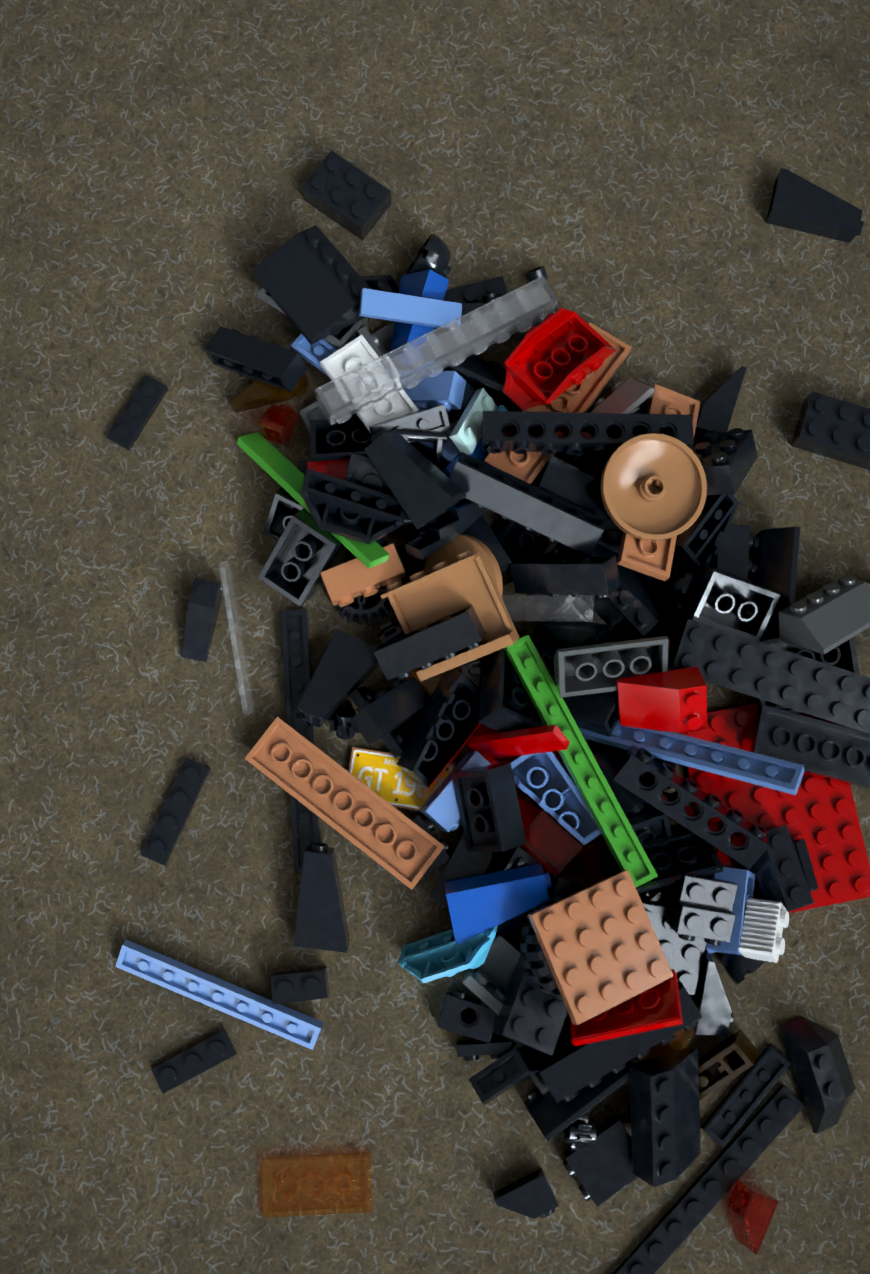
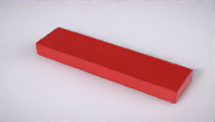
[468,724,570,760]

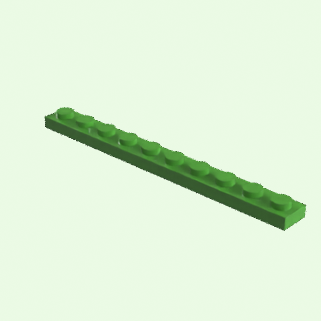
[504,635,658,887]

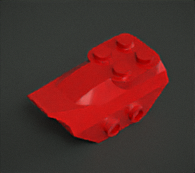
[503,308,616,411]

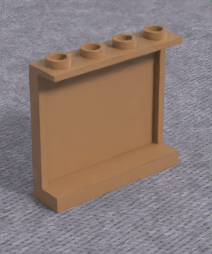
[381,550,520,682]

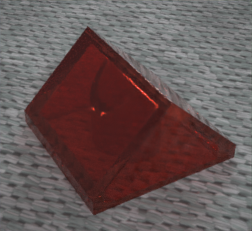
[521,810,589,878]

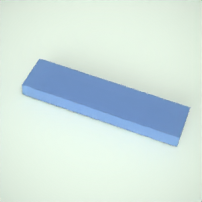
[359,288,462,331]

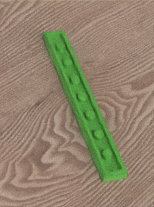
[237,432,390,569]

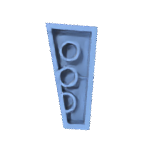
[511,751,601,845]

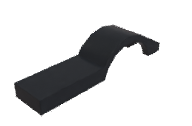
[469,1012,574,1105]

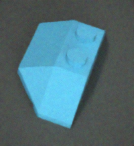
[398,925,498,983]

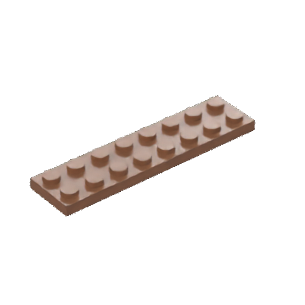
[484,322,632,484]
[617,384,700,581]
[244,717,445,890]

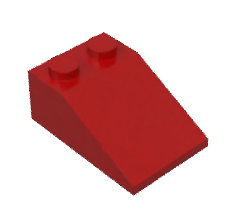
[617,666,707,733]

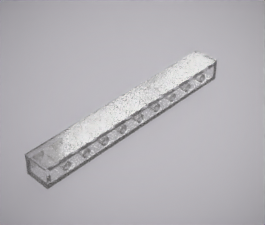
[315,276,558,425]

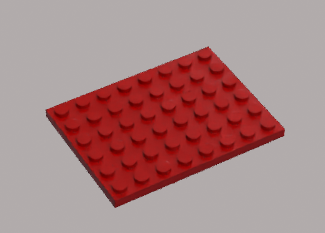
[682,703,870,913]

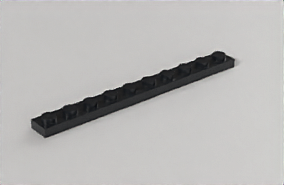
[281,610,320,872]
[612,1085,804,1274]

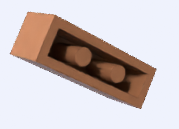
[320,544,405,607]

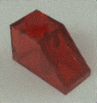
[258,404,298,447]
[727,1179,778,1254]

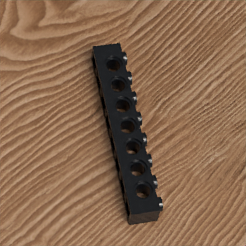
[481,411,694,456]

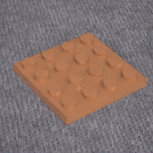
[528,870,673,1025]

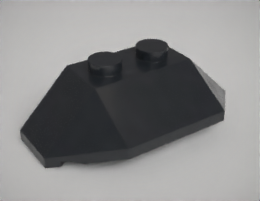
[300,469,406,544]
[779,1017,856,1134]

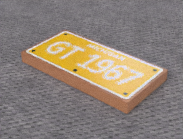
[348,747,455,811]

